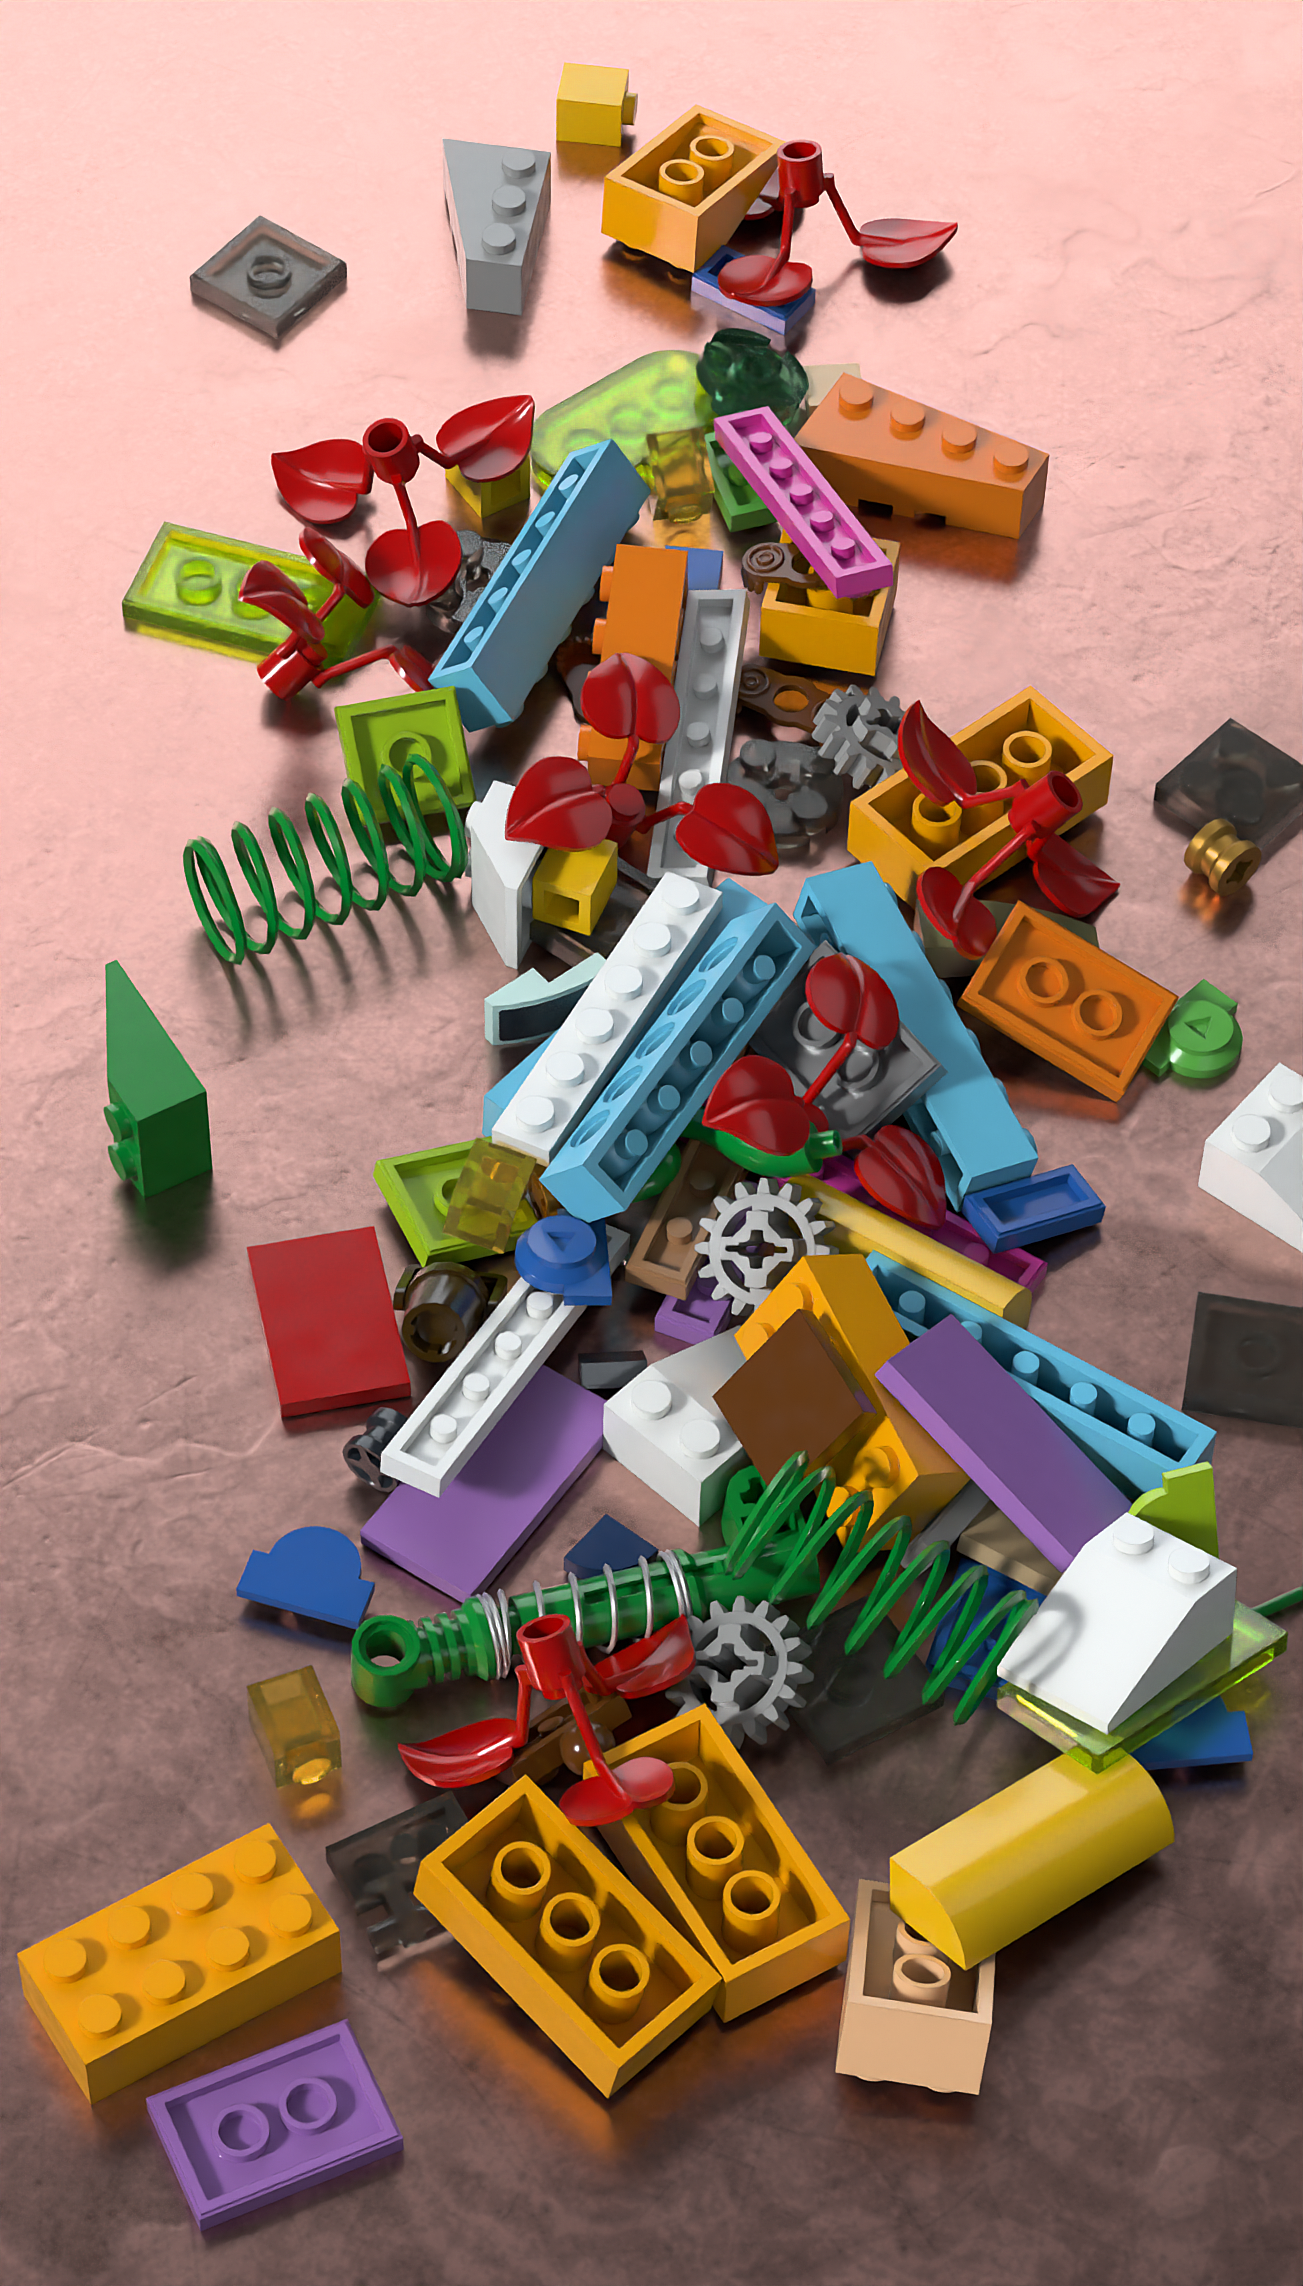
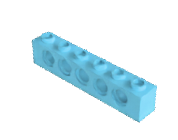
[539,902,816,1223]

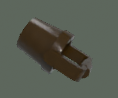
[393,1262,508,1362]

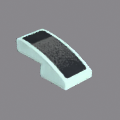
[484,952,606,1045]

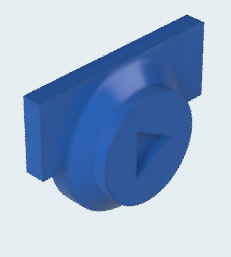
[515,1209,612,1306]
[236,1526,375,1629]
[1114,1675,1253,1770]

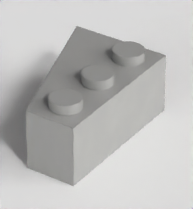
[442,138,551,315]

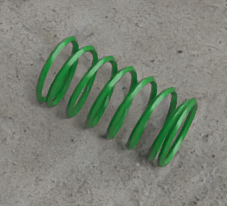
[183,754,468,965]
[723,1450,1039,1726]

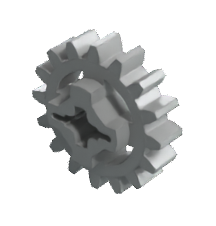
[812,685,905,790]
[694,1178,839,1316]
[665,1596,814,1749]

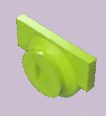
[1128,1461,1219,1559]

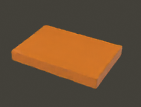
[956,900,1179,1103]

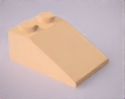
[835,1879,996,2095]

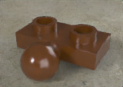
[491,1686,633,1787]

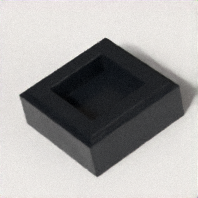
[578,1350,647,1389]

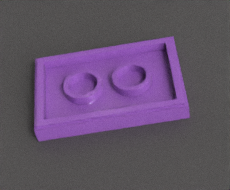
[146,2019,404,2231]

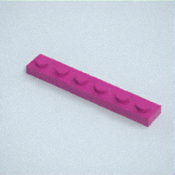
[714,406,893,599]

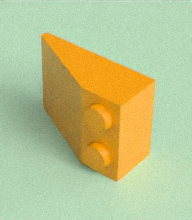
[601,104,786,273]

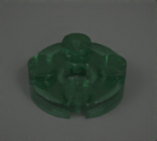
[695,328,809,426]

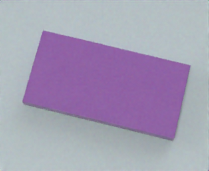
[874,1314,1133,1573]
[360,1364,607,1603]

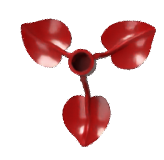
[718,139,958,307]
[271,395,535,608]
[238,527,436,701]
[505,652,779,876]
[898,699,1120,960]
[702,952,946,1231]
[398,1613,696,1827]

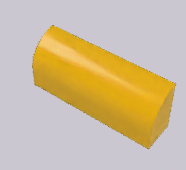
[774,1174,1032,1330]
[890,1732,1175,1971]

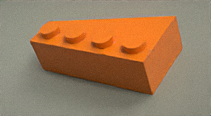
[794,372,1049,539]
[577,544,689,791]

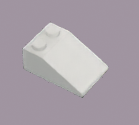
[1198,1062,1303,1253]
[603,1325,754,1527]
[997,1512,1237,1735]

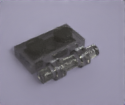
[325,1791,469,1954]

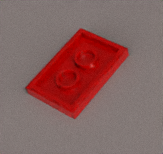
[247,1226,411,1418]

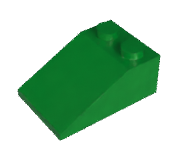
[103,960,213,1199]

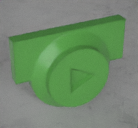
[1141,979,1243,1079]

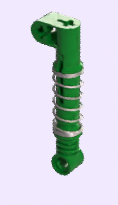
[350,1465,821,1707]

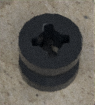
[342,1407,408,1492]

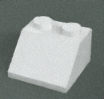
[464,780,548,969]

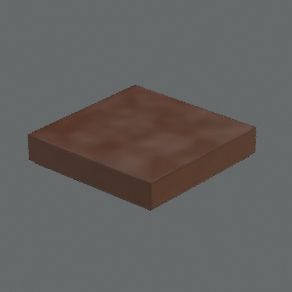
[712,1309,878,1486]

